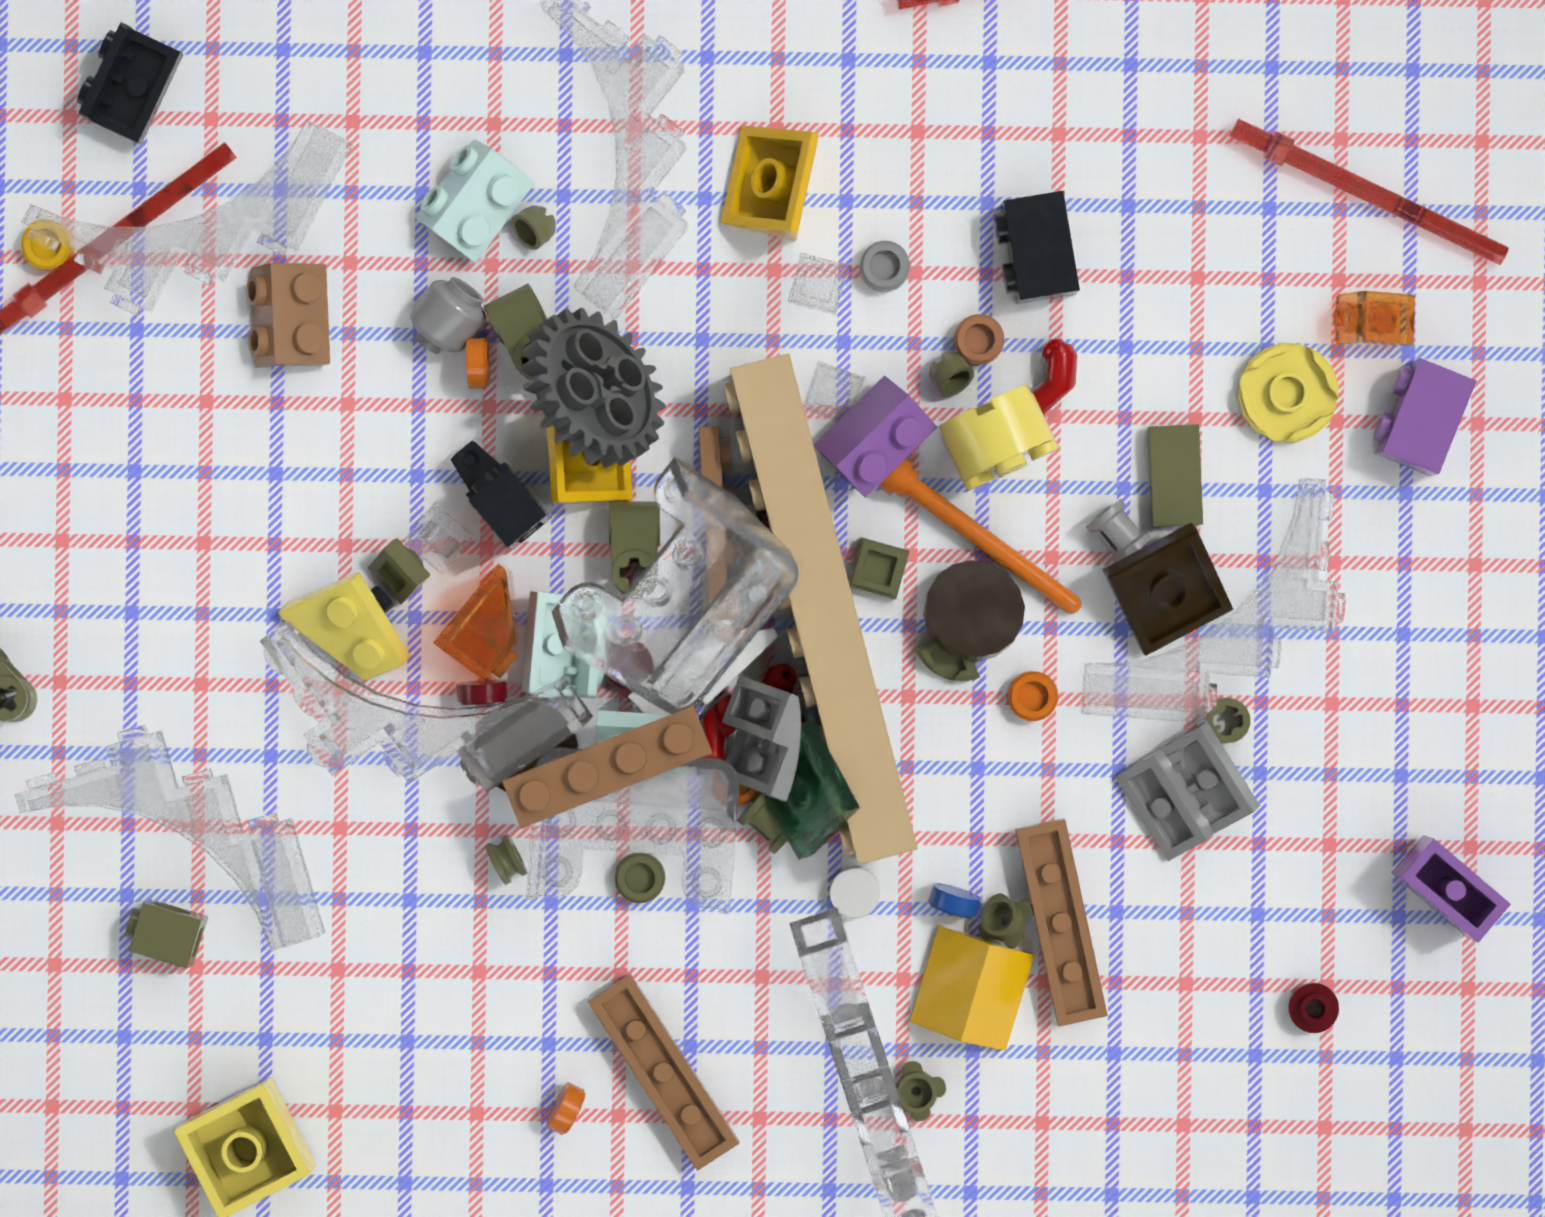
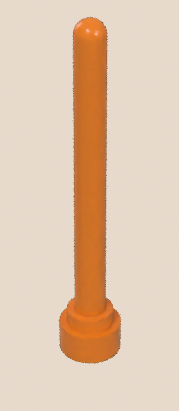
[878,458,1081,614]

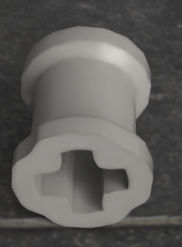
[1086,499,1151,562]

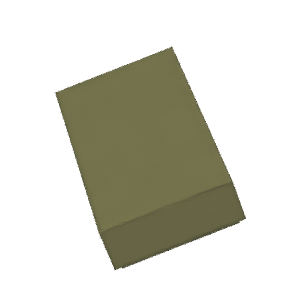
[1147,424,1203,527]

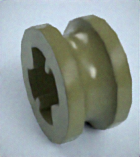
[1203,698,1250,743]
[485,834,528,885]

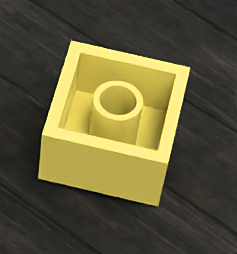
[173,1077,317,1217]

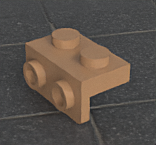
[246,263,330,368]

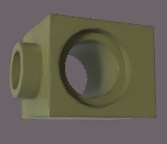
[125,899,208,969]

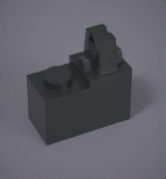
[450,441,552,550]

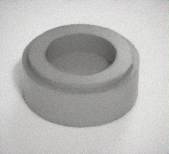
[859,241,910,292]

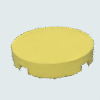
[1237,343,1339,443]

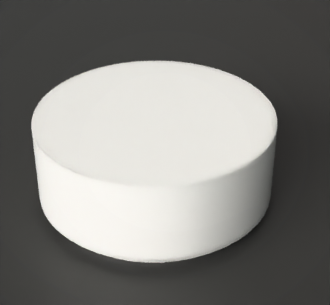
[830,867,880,918]

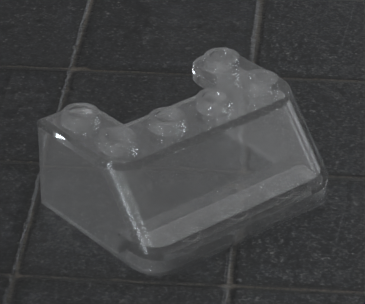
[551,457,799,714]
[525,747,739,914]

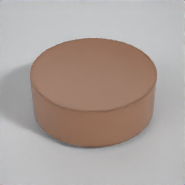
[953,314,1004,365]

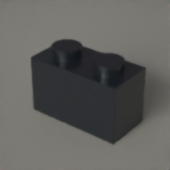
[994,191,1080,304]

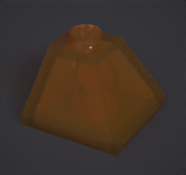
[433,563,519,681]

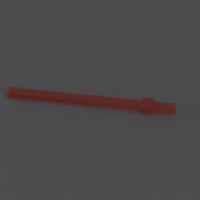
[1229,118,1509,265]
[0,142,237,335]

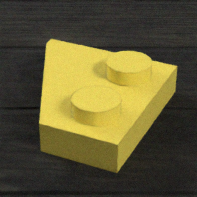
[278,572,411,681]

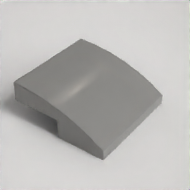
[720,675,801,802]
[1115,721,1260,861]

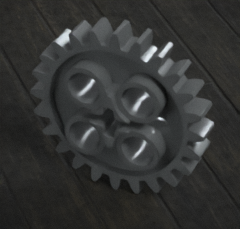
[521,308,666,468]

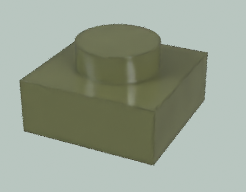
[368,538,431,605]

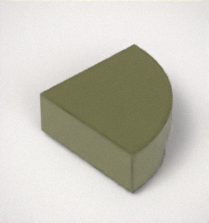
[915,641,980,681]

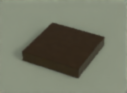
[1102,523,1234,656]

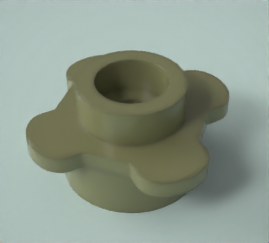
[979,893,1033,949]
[886,1061,946,1121]

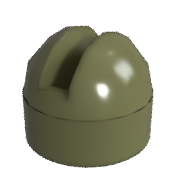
[511,205,556,250]
[929,353,974,397]

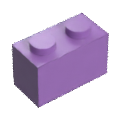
[1373,358,1477,476]
[813,375,938,498]
[1391,835,1511,943]

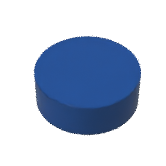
[928,883,981,918]

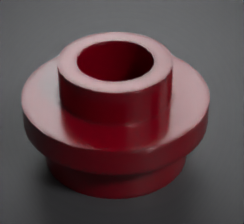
[1288,982,1339,1033]

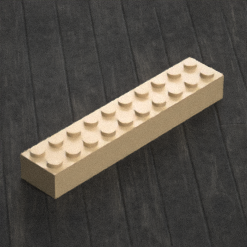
[723,353,918,865]

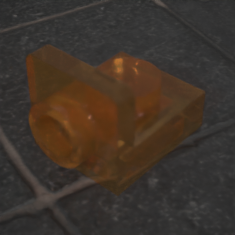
[1333,291,1415,346]

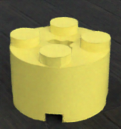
[939,385,1059,491]

